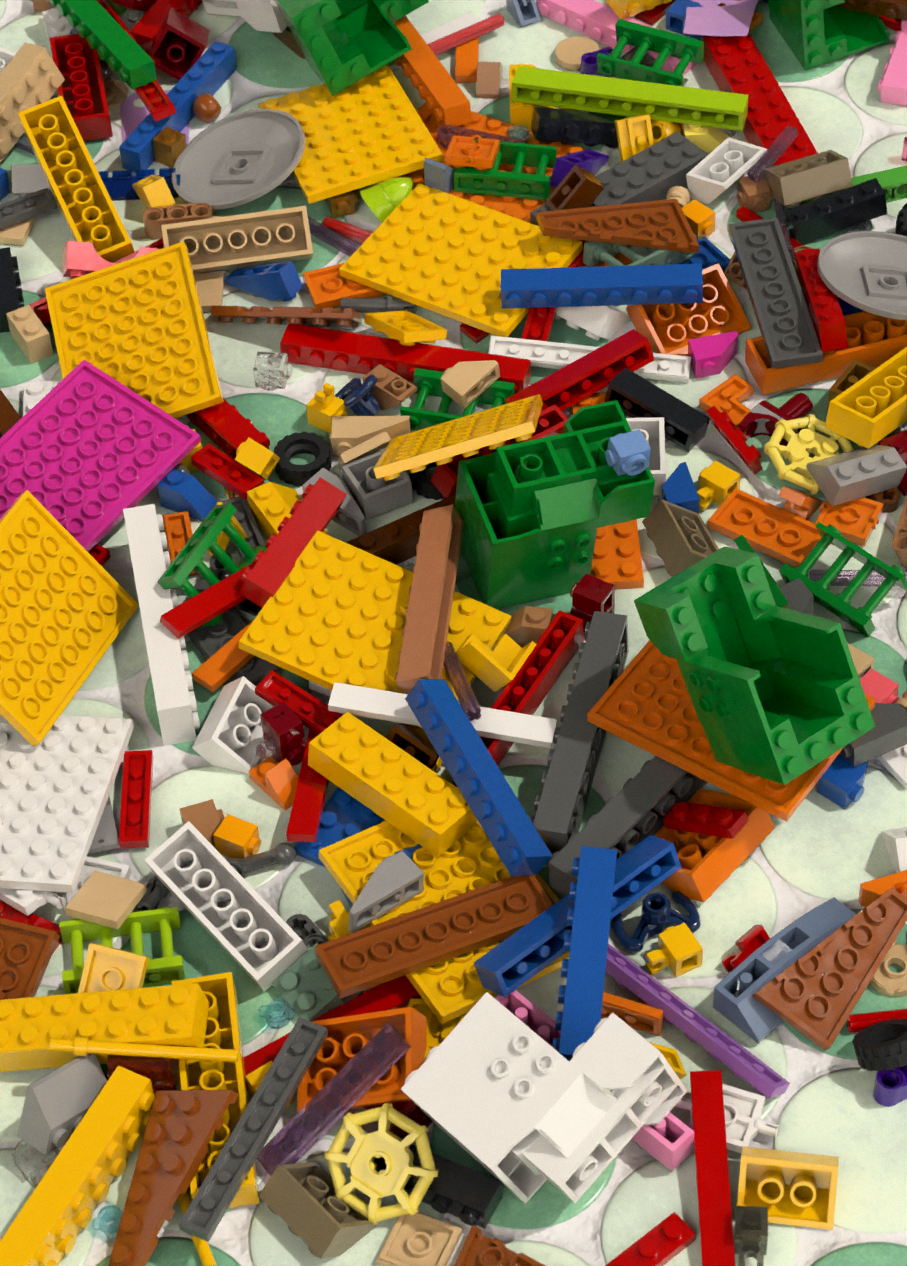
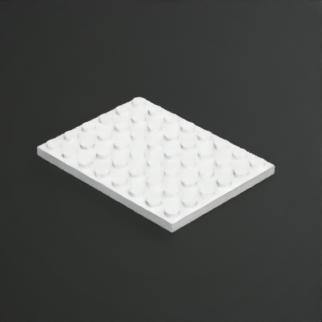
[0,714,134,893]

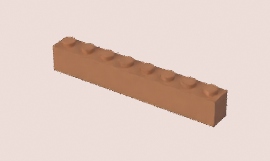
[395,504,464,694]

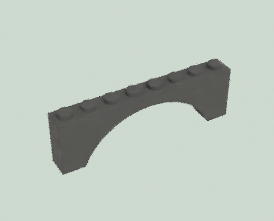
[776,578,907,767]

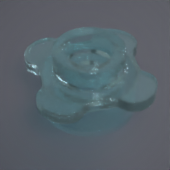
[507,125,532,144]
[259,997,295,1029]
[92,1204,123,1240]

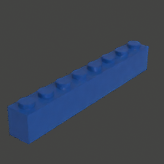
[119,41,237,175]
[501,263,703,309]
[405,679,552,876]
[474,835,682,997]
[553,846,617,1061]

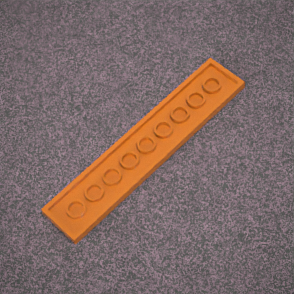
[572,392,644,589]

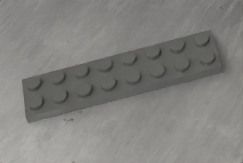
[729,217,823,369]

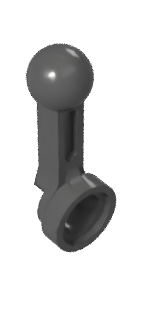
[226,842,296,878]

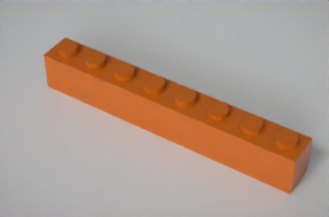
[394,16,472,129]

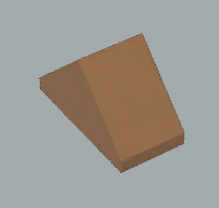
[476,62,503,98]

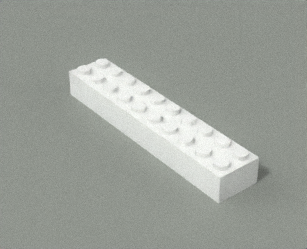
[123,504,200,746]

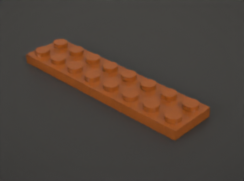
[315,875,553,999]

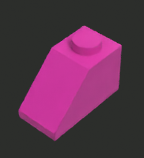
[688,331,738,378]

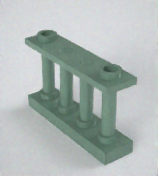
[583,234,697,267]

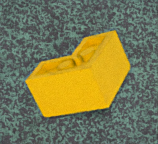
[454,633,537,692]

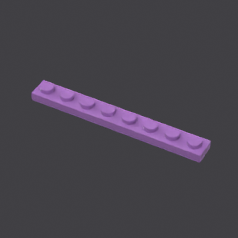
[605,943,790,1098]

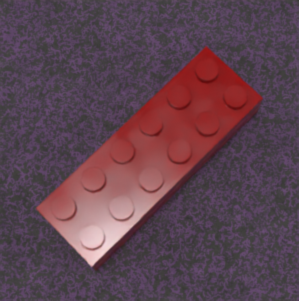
[49,33,113,141]

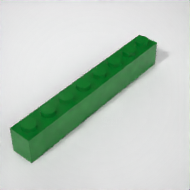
[49,0,157,89]

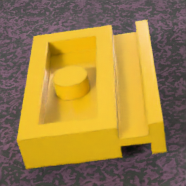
[615,114,654,162]

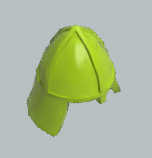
[360,177,413,222]

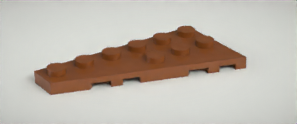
[108,1090,239,1266]

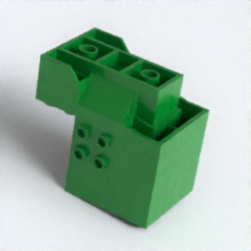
[274,0,429,96]
[768,0,889,71]
[455,400,655,609]
[634,546,876,785]

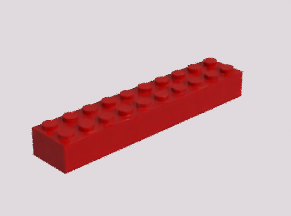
[702,32,818,170]

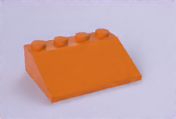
[626,263,752,356]
[653,788,775,902]
[297,1007,427,1116]

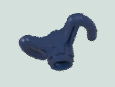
[335,375,380,416]
[612,891,701,953]

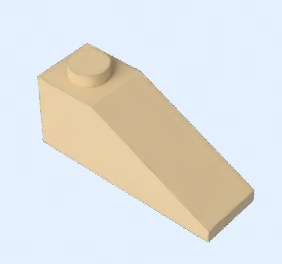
[331,416,411,456]

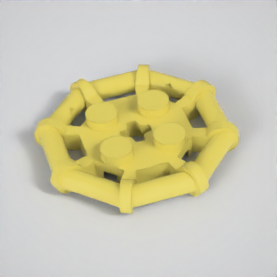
[764,414,854,494]
[324,1103,438,1225]

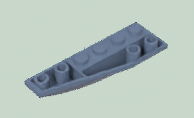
[713,897,856,1044]

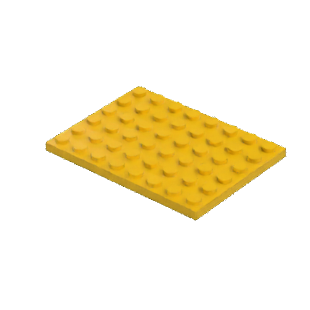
[258,64,444,204]
[339,183,583,337]
[45,241,224,418]
[373,394,543,481]
[0,490,139,747]
[238,530,512,729]
[319,819,569,1024]

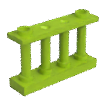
[59,906,186,994]

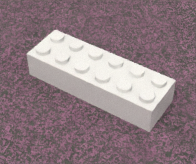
[144,821,308,992]

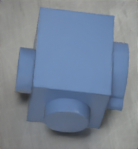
[605,429,651,476]

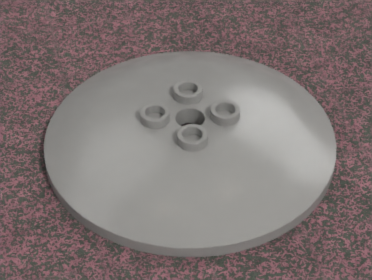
[172,109,306,210]
[817,231,907,320]

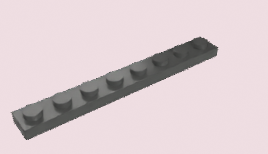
[179,1017,328,1242]

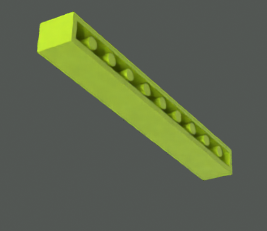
[512,66,748,131]

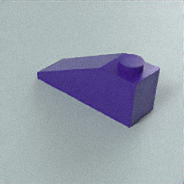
[550,149,609,187]

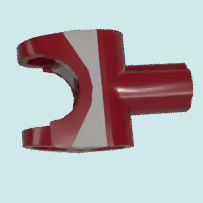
[739,392,813,447]

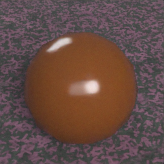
[193,93,221,123]

